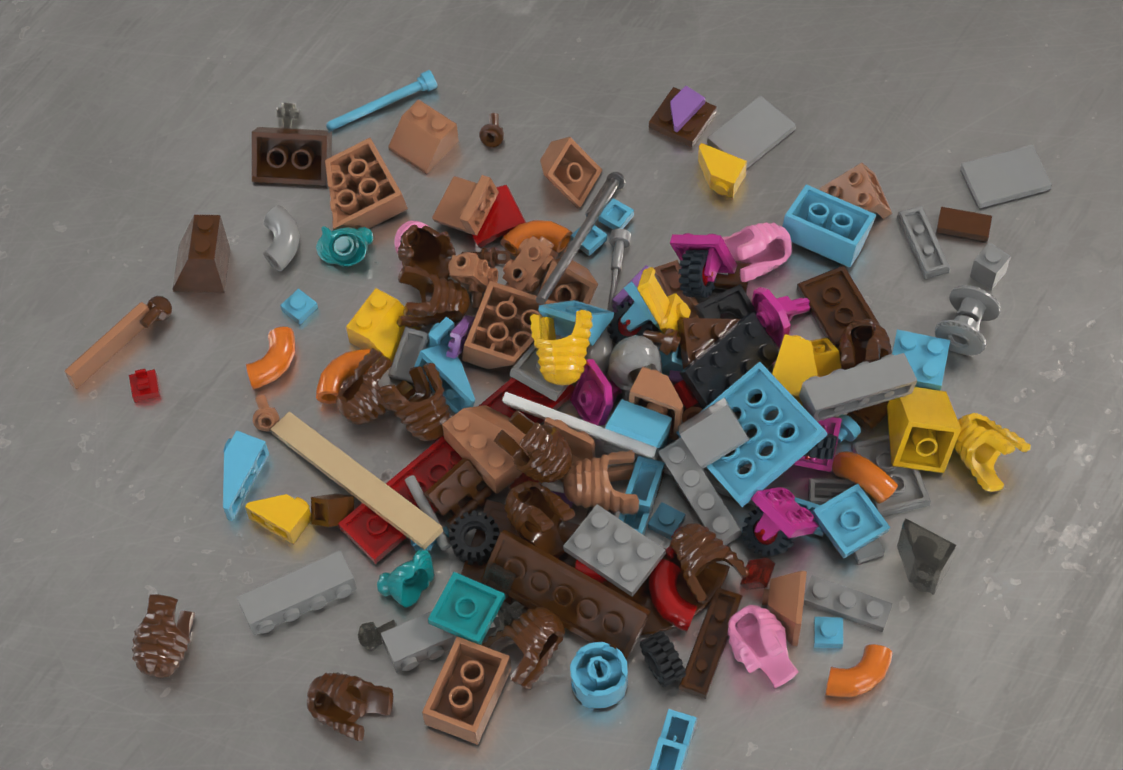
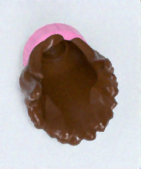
[394,221,456,280]

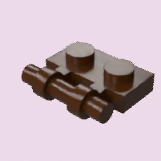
[424,458,493,527]

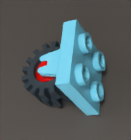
[607,281,664,344]

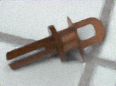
[461,247,511,268]

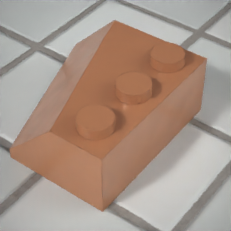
[325,138,408,230]
[462,281,557,369]
[442,405,530,494]

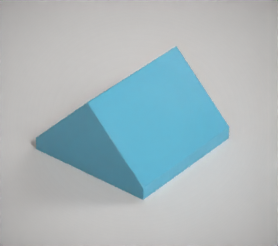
[538,300,614,346]
[605,399,672,449]

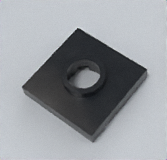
[694,284,766,330]

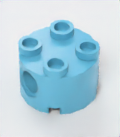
[570,642,628,708]

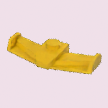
[637,267,691,337]

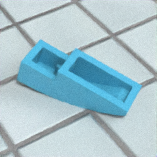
[619,456,665,536]
[649,709,698,770]

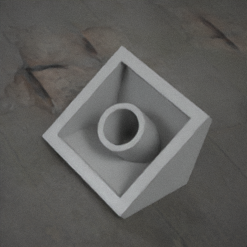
[678,397,750,469]

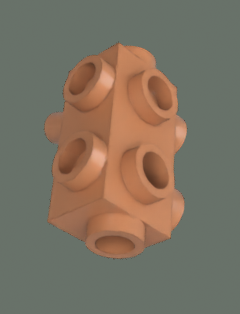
[502,236,559,294]
[448,252,499,308]

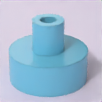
[837,414,861,443]

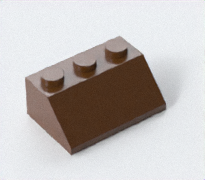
[252,127,332,186]

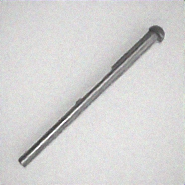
[536,172,625,305]

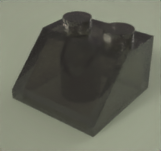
[897,518,957,595]

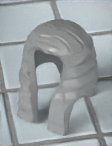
[608,335,662,402]

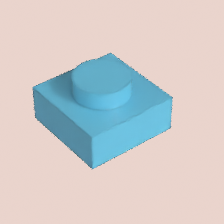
[599,198,634,230]
[571,225,607,256]
[280,288,318,325]
[428,317,455,347]
[648,502,686,540]
[814,617,843,648]

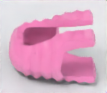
[722,222,792,282]
[727,605,798,689]

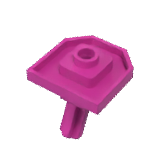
[752,287,811,349]
[570,359,622,426]

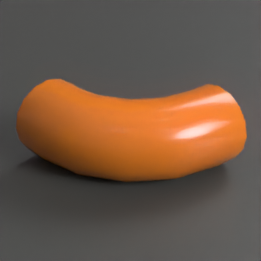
[500,220,573,257]
[246,326,295,389]
[316,349,372,404]
[832,451,898,504]
[825,644,893,697]

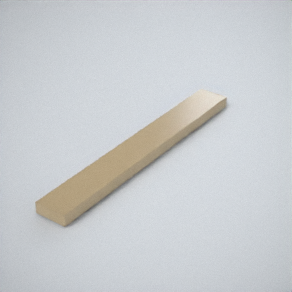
[270,411,443,550]

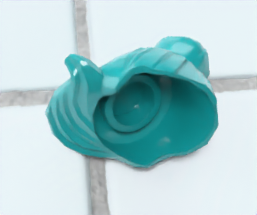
[316,226,374,267]
[377,549,435,608]

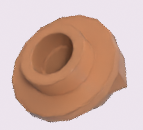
[253,395,280,432]

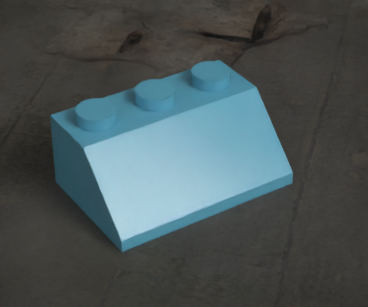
[782,185,876,267]

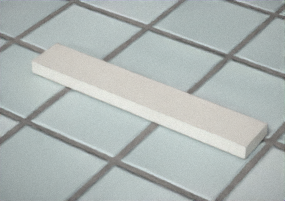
[502,392,660,460]

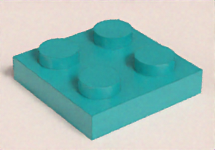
[428,572,505,645]

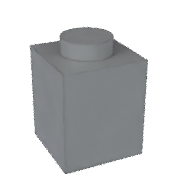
[970,243,1011,290]

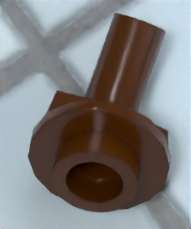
[479,113,504,147]
[140,296,172,328]
[643,328,681,355]

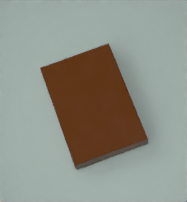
[797,265,880,348]

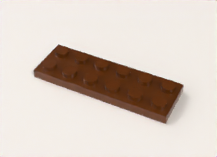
[480,530,651,661]

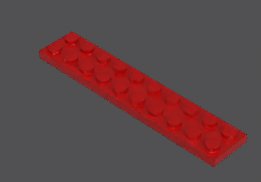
[338,377,575,564]

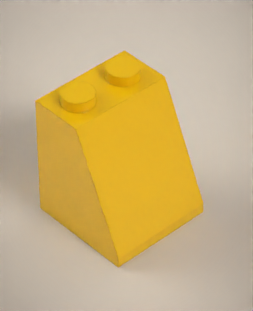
[772,334,818,407]
[887,387,961,473]

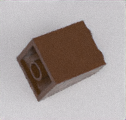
[172,215,230,292]

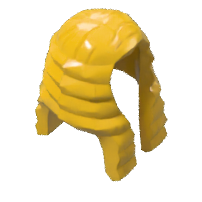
[530,310,593,385]
[954,413,1031,492]

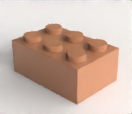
[422,636,512,745]

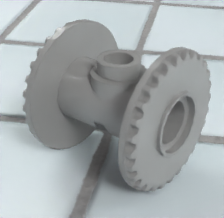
[935,285,1001,356]

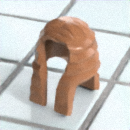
[563,450,639,515]

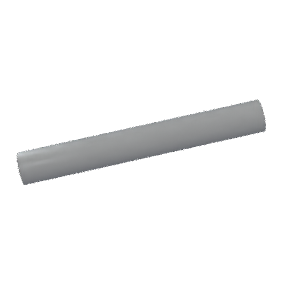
[405,475,451,551]

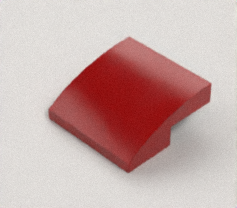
[472,185,526,248]

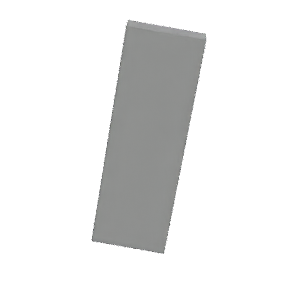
[897,206,950,279]

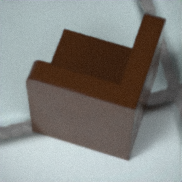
[311,494,354,527]

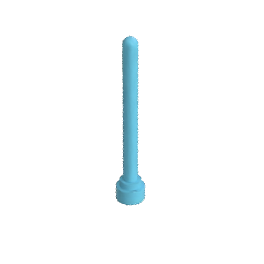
[326,70,438,131]

